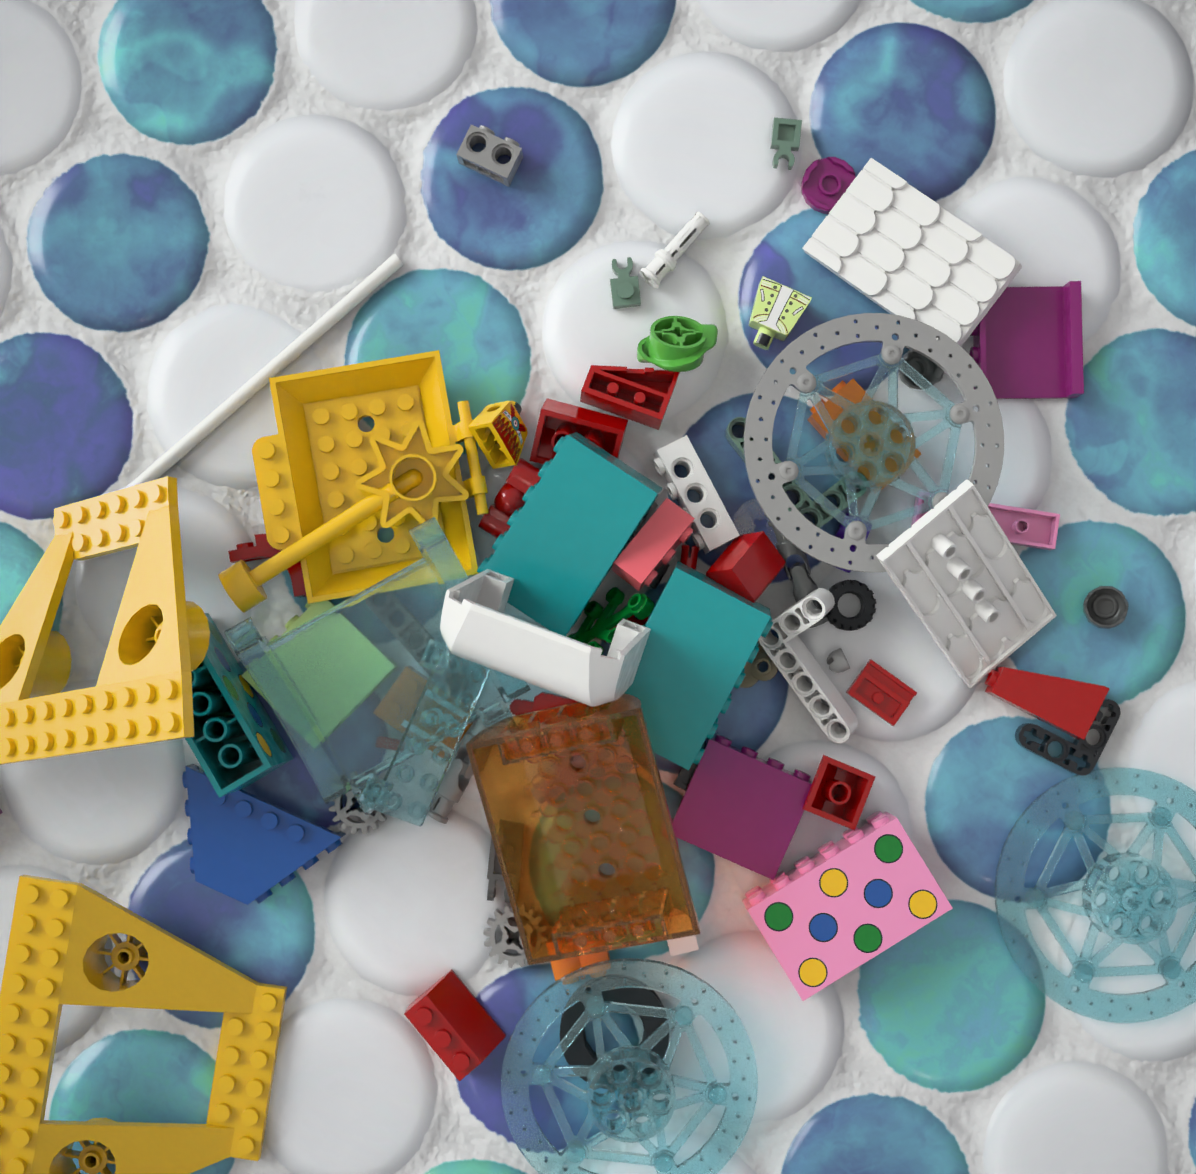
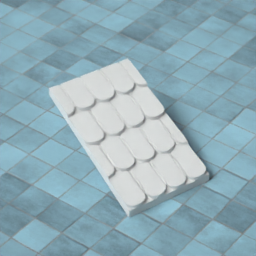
[802,158,1022,346]
[876,479,1057,688]

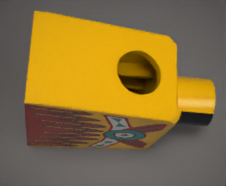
[468,401,528,469]

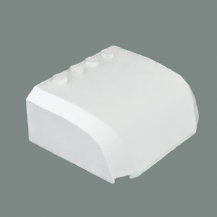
[440,569,651,707]

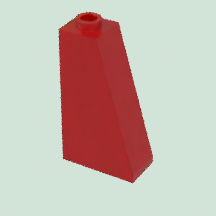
[985,667,1109,740]

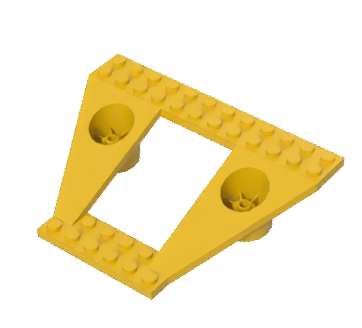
[0,476,210,765]
[0,875,287,1174]

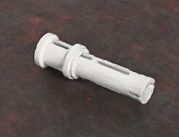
[639,212,710,289]

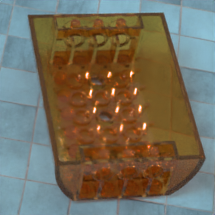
[466,694,700,965]

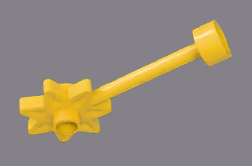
[218,420,469,613]

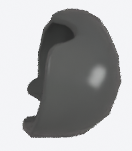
[898,350,944,390]
[1083,586,1129,629]

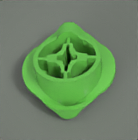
[637,316,718,372]

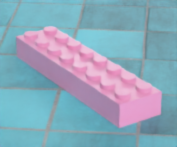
[911,492,1060,550]

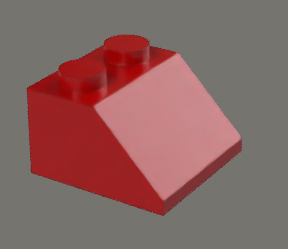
[802,755,876,830]

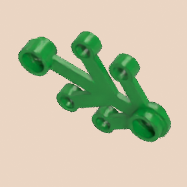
[567,587,654,655]

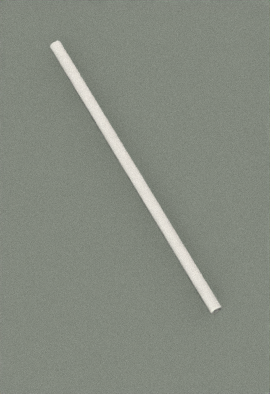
[126,254,404,488]

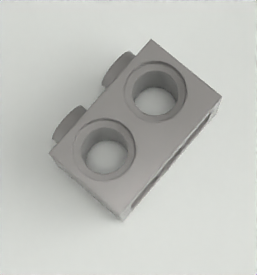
[456,124,523,187]

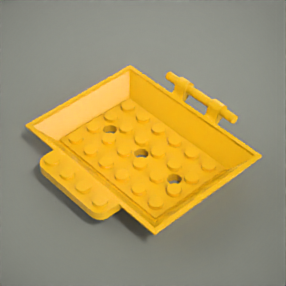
[252,350,489,604]

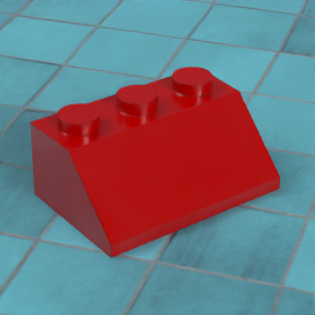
[529,398,628,465]
[404,969,506,1081]

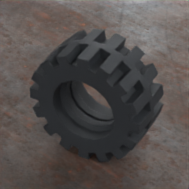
[826,580,877,631]

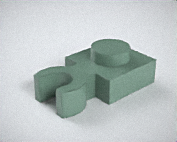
[770,117,802,170]
[610,257,641,309]

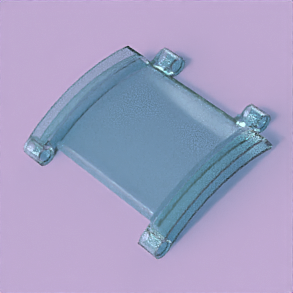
[224,517,531,815]

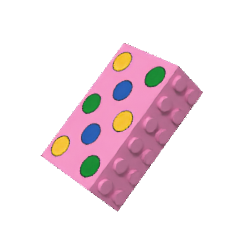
[742,811,953,1001]

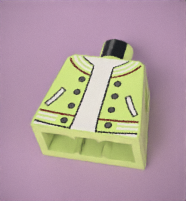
[749,276,812,350]

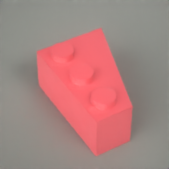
[612,498,695,591]

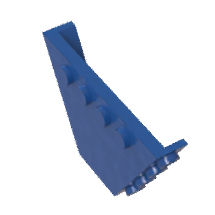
[182,764,346,905]

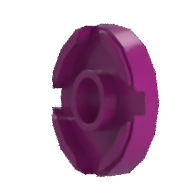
[801,157,856,214]

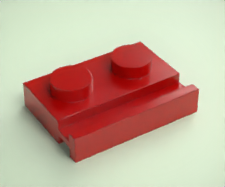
[846,659,917,726]

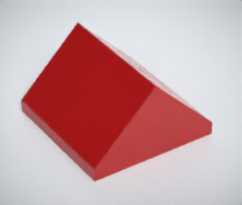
[706,531,786,603]

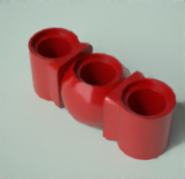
[478,458,541,538]

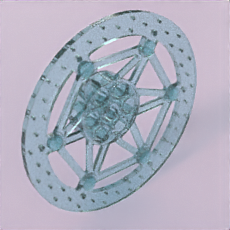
[995,767,1196,1023]
[501,958,758,1174]

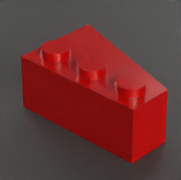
[580,365,680,430]

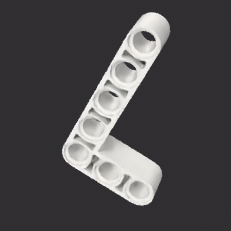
[758,588,858,743]

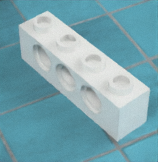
[653,435,740,554]

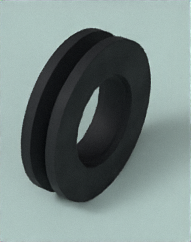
[560,973,669,1090]

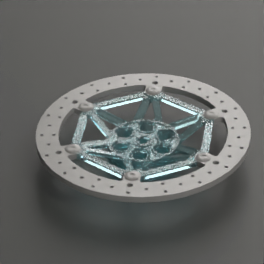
[744,313,1004,572]

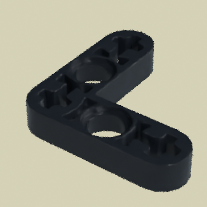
[1015,699,1121,776]

